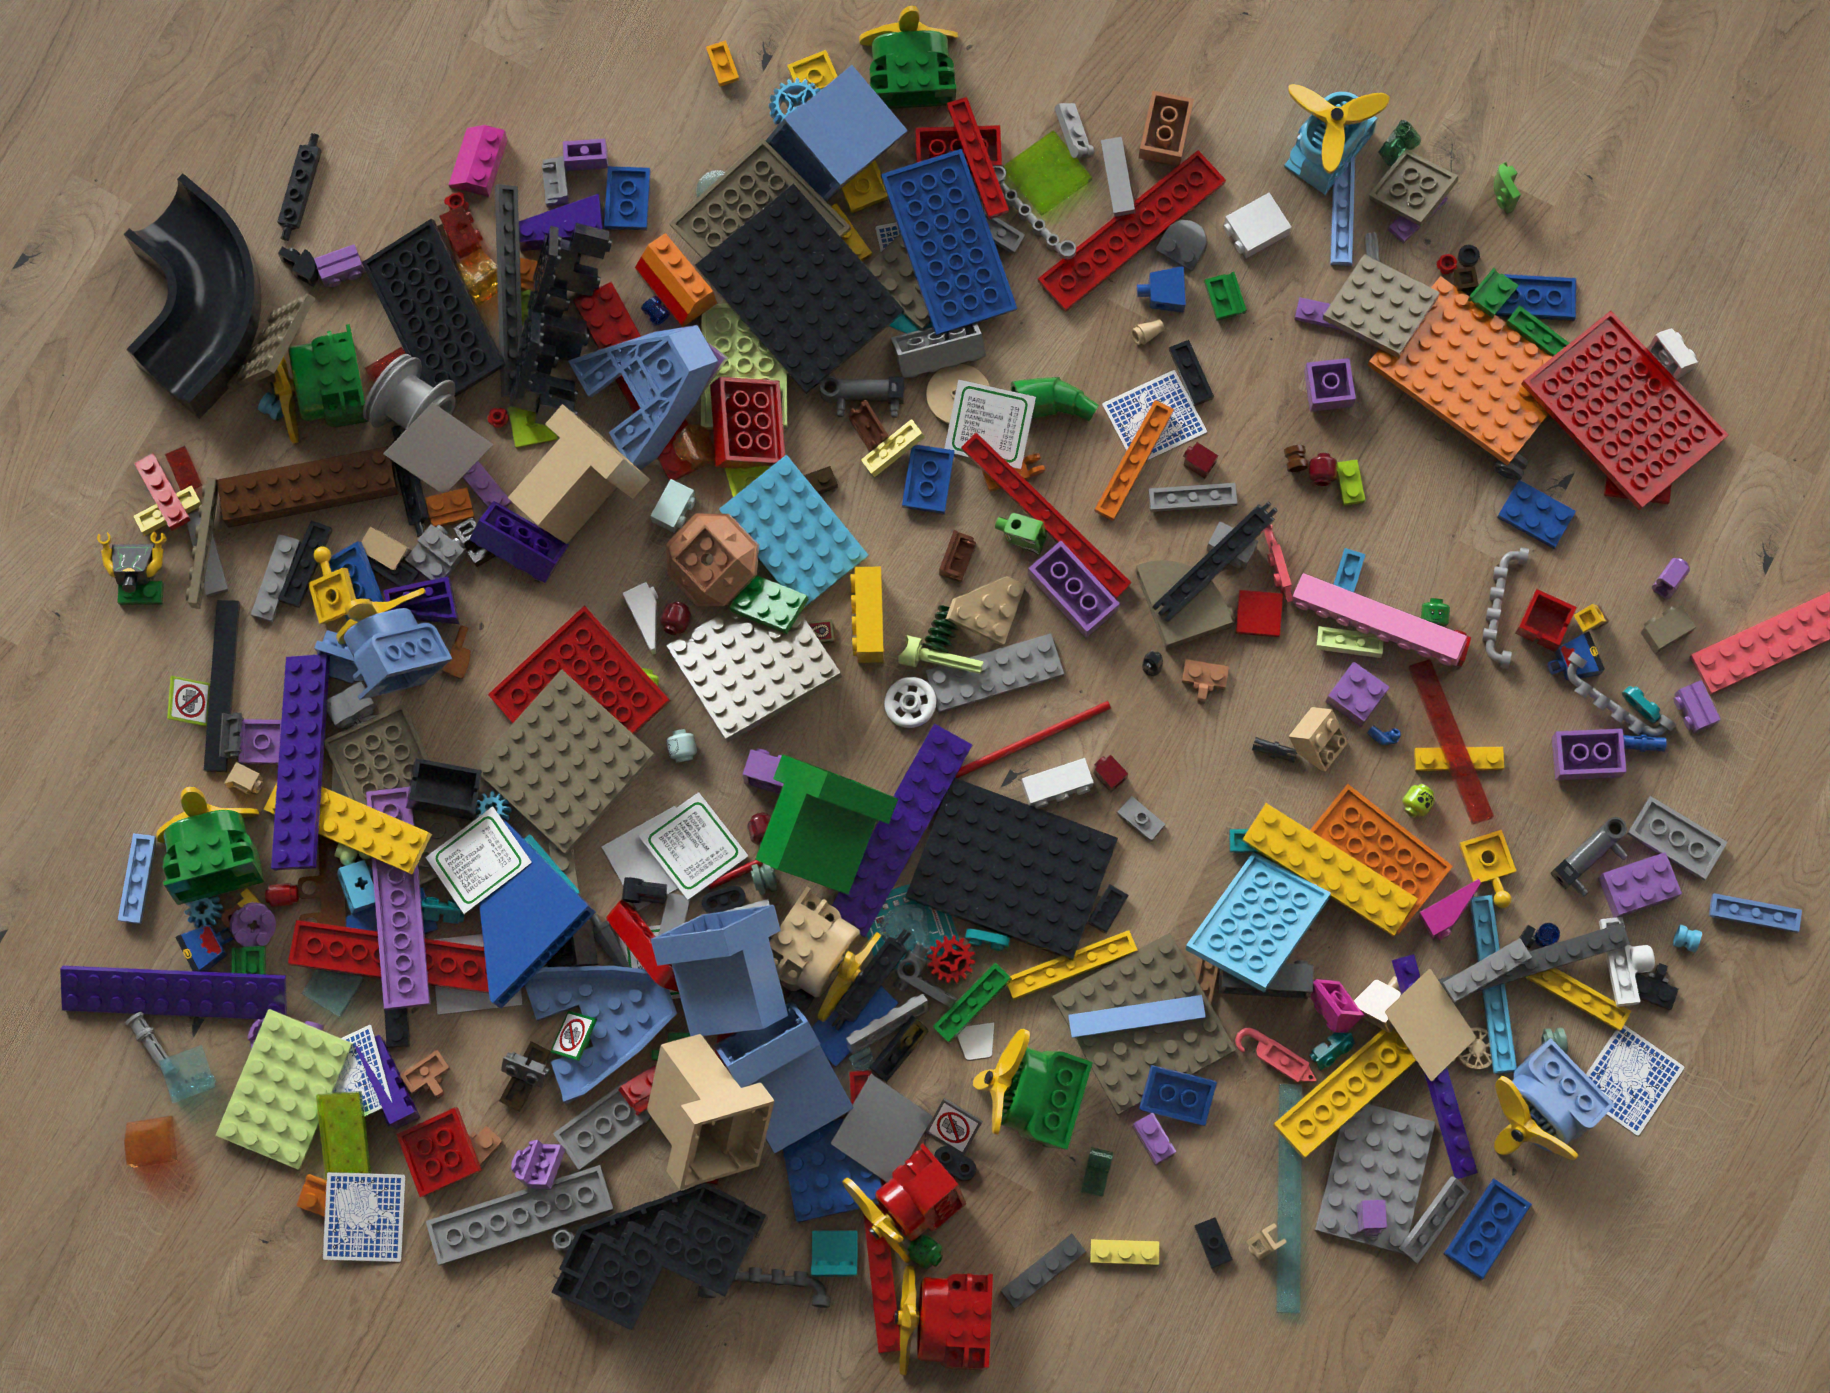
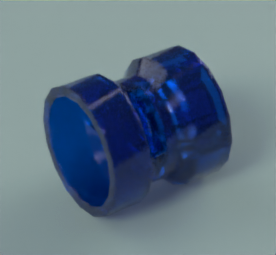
[641,296,671,326]
[1534,923,1560,947]

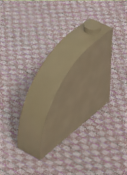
[1135,560,1234,650]

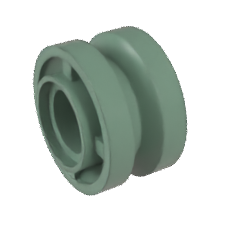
[751,863,778,895]
[1541,1028,1568,1054]

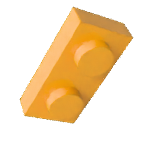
[706,40,739,87]

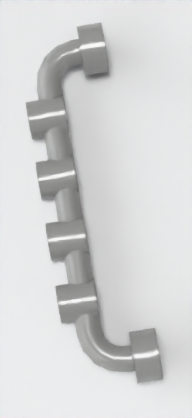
[993,165,1076,259]
[1482,547,1529,669]
[1567,652,1676,737]

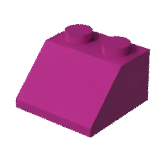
[1310,979,1365,1033]

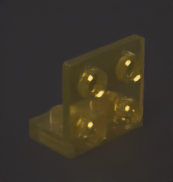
[456,249,498,307]

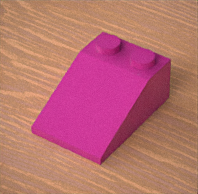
[1419,879,1481,941]

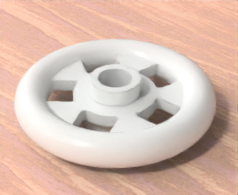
[884,677,936,728]

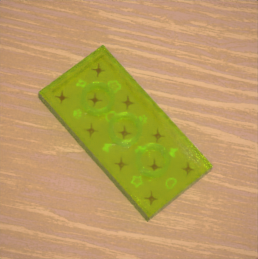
[316,1091,371,1180]

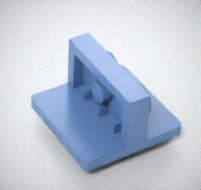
[314,630,358,684]

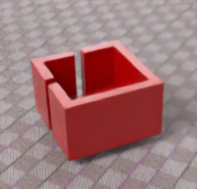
[1515,589,1577,652]

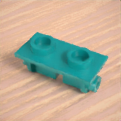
[421,897,464,924]
[1309,1032,1355,1071]

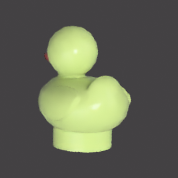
[335,843,371,866]

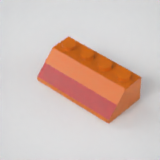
[635,233,717,327]

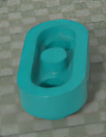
[1622,686,1661,723]
[965,929,1010,951]

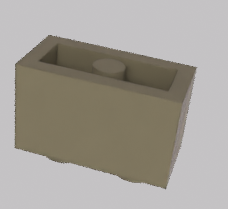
[1641,605,1696,654]

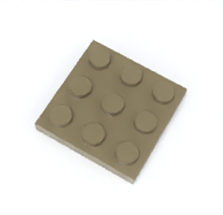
[1369,149,1459,227]

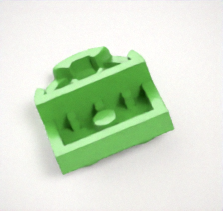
[1493,162,1521,214]

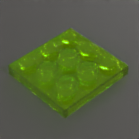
[1003,130,1092,216]

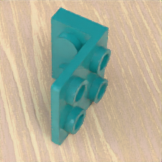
[811,1231,858,1277]

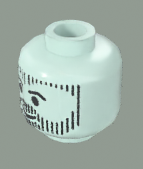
[667,729,697,762]

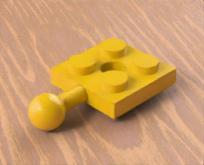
[308,547,356,624]
[1459,830,1516,908]

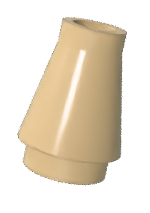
[1131,320,1165,345]

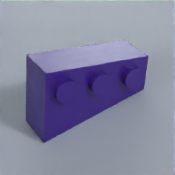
[384,576,459,624]

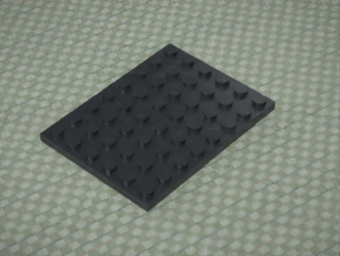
[695,183,905,394]
[905,778,1118,960]

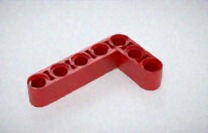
[606,900,679,992]

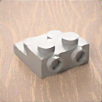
[405,524,467,580]

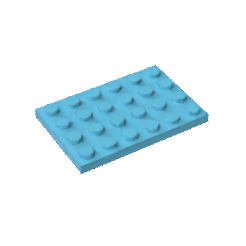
[719,455,869,609]
[1186,852,1331,992]

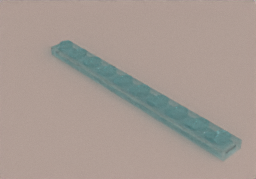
[1276,1084,1302,1313]

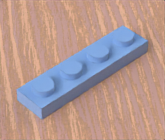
[118,833,157,924]

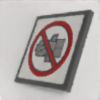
[926,1098,983,1155]

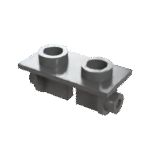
[219,713,244,760]
[501,1052,550,1088]

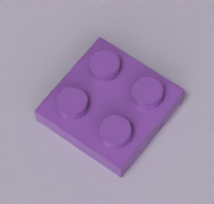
[238,719,281,765]

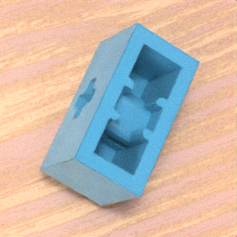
[337,860,375,914]

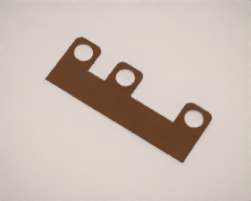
[298,834,346,927]

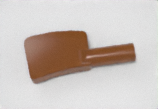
[442,625,471,679]

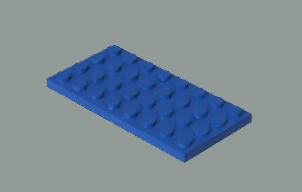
[881,149,1017,336]

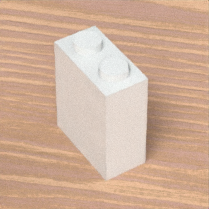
[1223,193,1291,259]

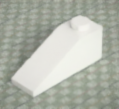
[623,582,658,655]

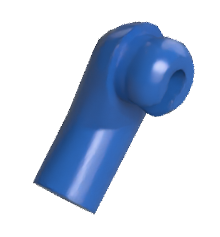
[1367,725,1401,746]

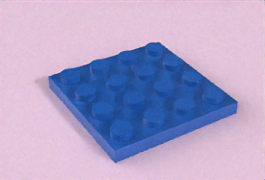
[783,1118,883,1223]

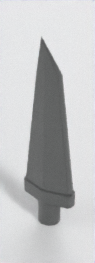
[590,914,630,968]

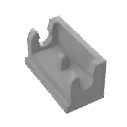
[542,156,569,206]

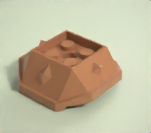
[666,513,759,607]

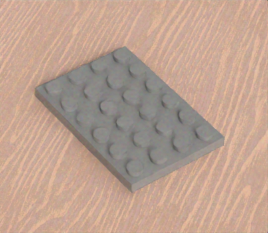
[1315,1104,1435,1255]

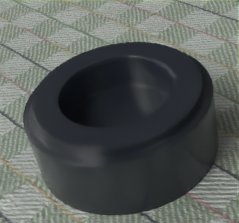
[1458,245,1480,267]

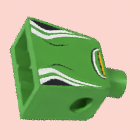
[995,513,1048,555]

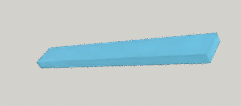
[1469,895,1517,1074]

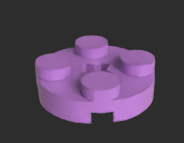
[230,902,276,947]

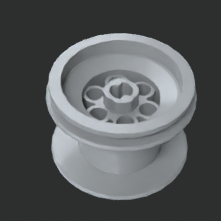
[363,354,456,429]

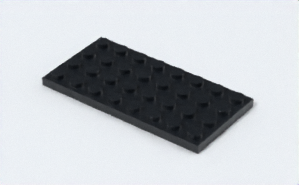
[362,219,506,397]

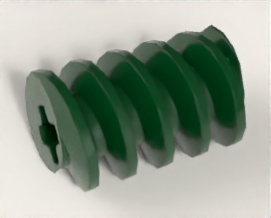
[922,605,959,653]

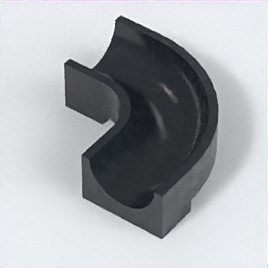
[124,173,261,419]

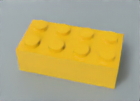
[851,566,884,663]

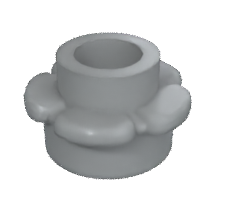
[552,1228,574,1251]

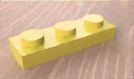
[861,419,925,477]
[134,485,202,536]
[1090,1239,1159,1265]

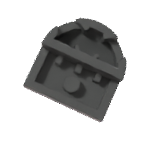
[1156,220,1208,271]

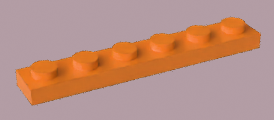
[1094,400,1174,521]

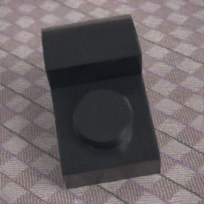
[278,246,319,287]

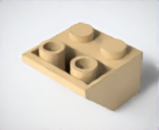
[1289,707,1348,772]

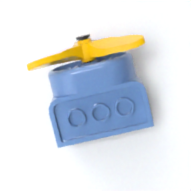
[336,588,452,700]
[1494,1038,1615,1160]

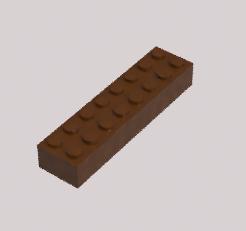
[217,446,399,528]

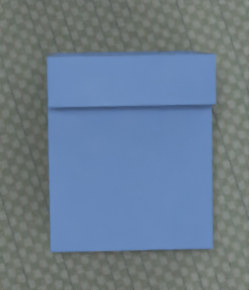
[766,65,908,202]
[651,905,788,1036]
[714,1001,854,1153]

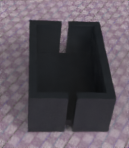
[406,758,482,820]

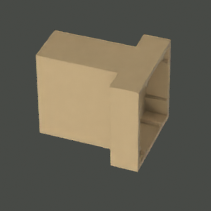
[508,404,650,544]
[647,1034,774,1190]

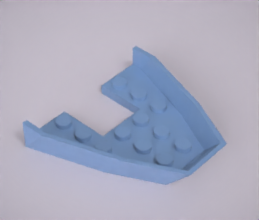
[568,325,718,470]
[525,966,677,1105]

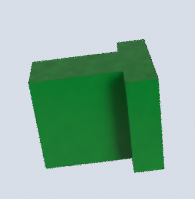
[755,754,898,894]

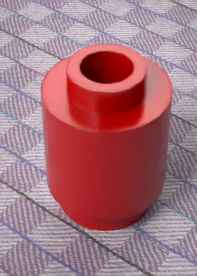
[265,883,299,907]

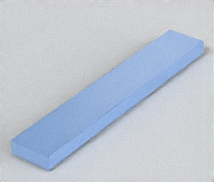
[1330,155,1355,266]
[1068,995,1206,1038]

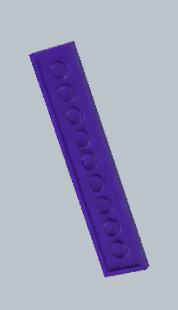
[271,654,330,871]
[832,724,973,938]
[60,966,287,1019]

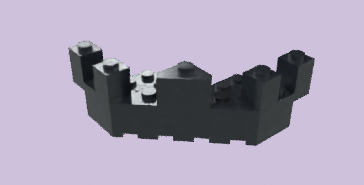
[510,223,612,426]
[551,1183,768,1331]

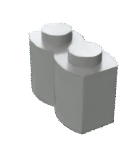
[327,682,376,729]

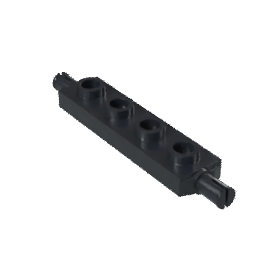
[277,133,322,241]
[390,426,429,537]
[831,929,911,1031]

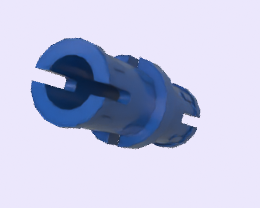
[1623,734,1666,752]

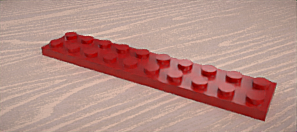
[1037,150,1226,312]
[573,281,709,481]
[288,920,489,994]

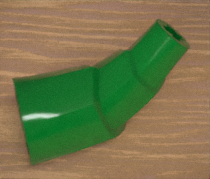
[1010,377,1099,421]

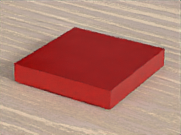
[1236,590,1283,637]

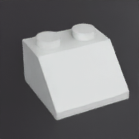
[1647,328,1698,380]

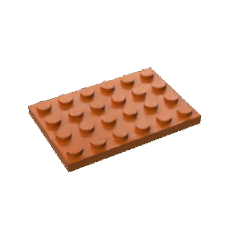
[1310,784,1453,935]

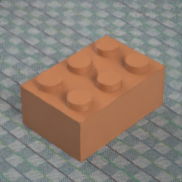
[1138,91,1194,166]

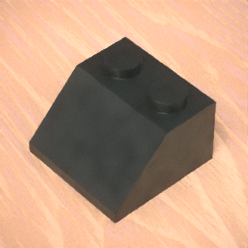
[547,921,598,967]

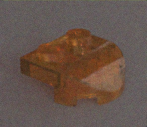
[673,424,716,470]

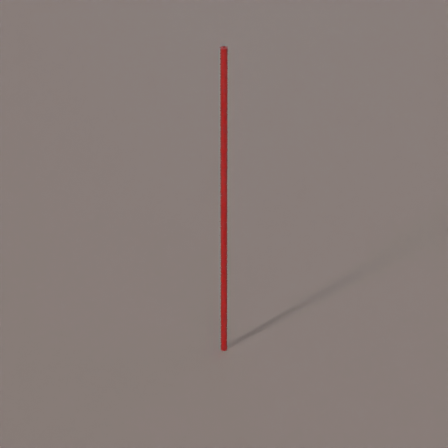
[708,701,1111,890]

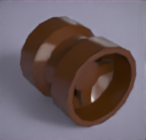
[1284,445,1309,472]

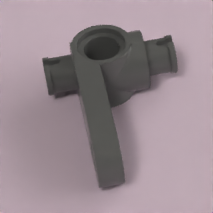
[893,942,957,1007]

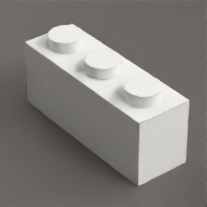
[1021,758,1093,808]

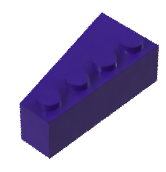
[519,194,603,252]
[355,1035,421,1130]

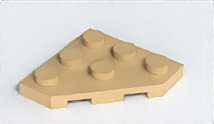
[946,576,1025,645]

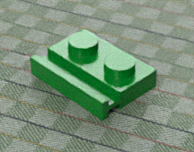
[1468,268,1519,318]
[1204,272,1247,321]
[232,946,266,974]

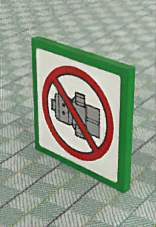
[550,1011,597,1061]

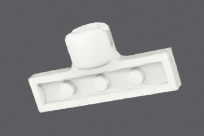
[1599,917,1655,1007]

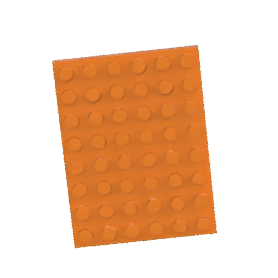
[1367,276,1552,466]

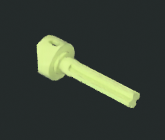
[898,635,984,674]

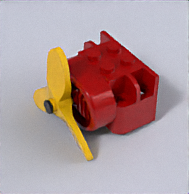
[842,1143,966,1263]
[894,1266,993,1375]

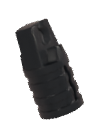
[1142,650,1163,676]

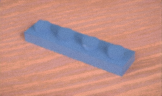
[1709,893,1802,933]

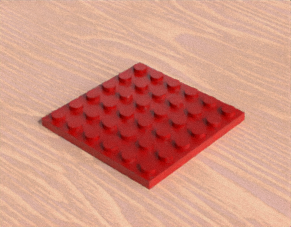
[488,605,671,735]

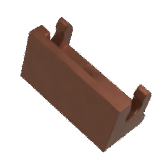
[848,400,888,452]
[939,530,976,583]

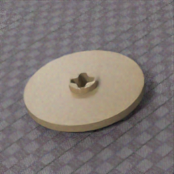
[926,364,990,424]

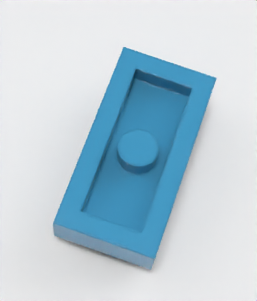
[1333,548,1366,593]

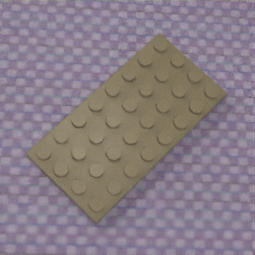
[324,704,461,887]

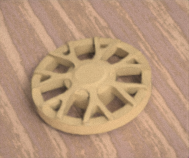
[1457,1027,1492,1070]

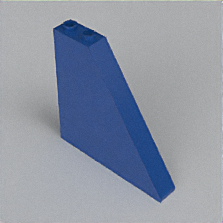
[479,821,596,1009]

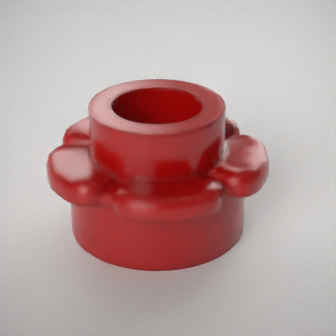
[1436,254,1457,275]
[487,407,509,428]

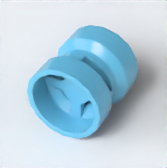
[258,392,284,421]
[1673,925,1702,953]

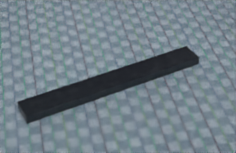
[203,600,240,772]

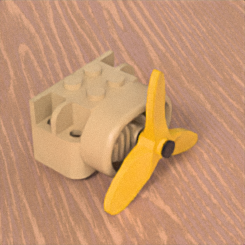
[770,886,881,1022]

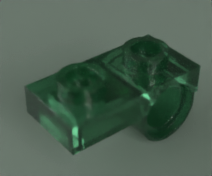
[1378,120,1421,166]
[1081,1147,1113,1197]

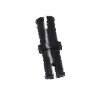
[1252,737,1297,763]

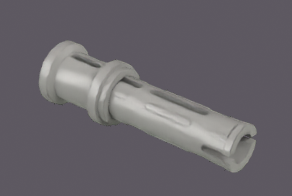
[125,1012,177,1077]

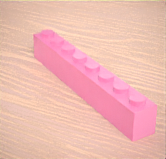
[1293,573,1467,666]

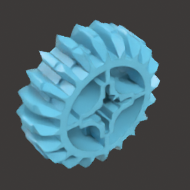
[769,78,821,125]

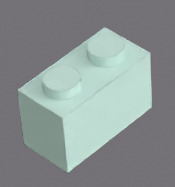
[651,479,696,533]

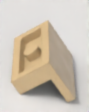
[362,527,412,570]

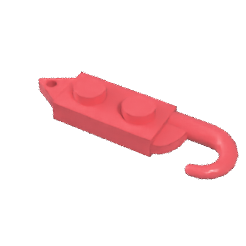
[1264,524,1293,602]
[1235,1028,1316,1083]

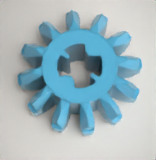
[475,791,512,821]
[184,896,223,928]

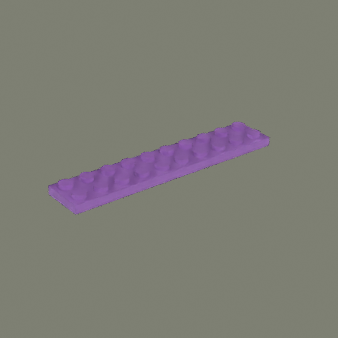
[366,787,430,1010]

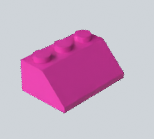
[448,125,508,197]

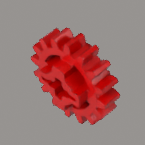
[927,935,975,984]

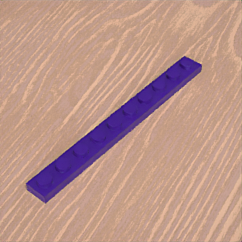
[1391,954,1478,1179]

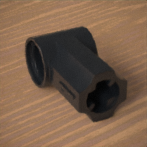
[621,877,667,904]

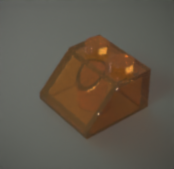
[124,1116,178,1168]

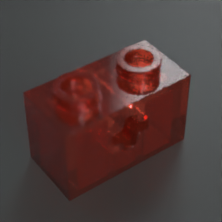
[439,206,483,259]

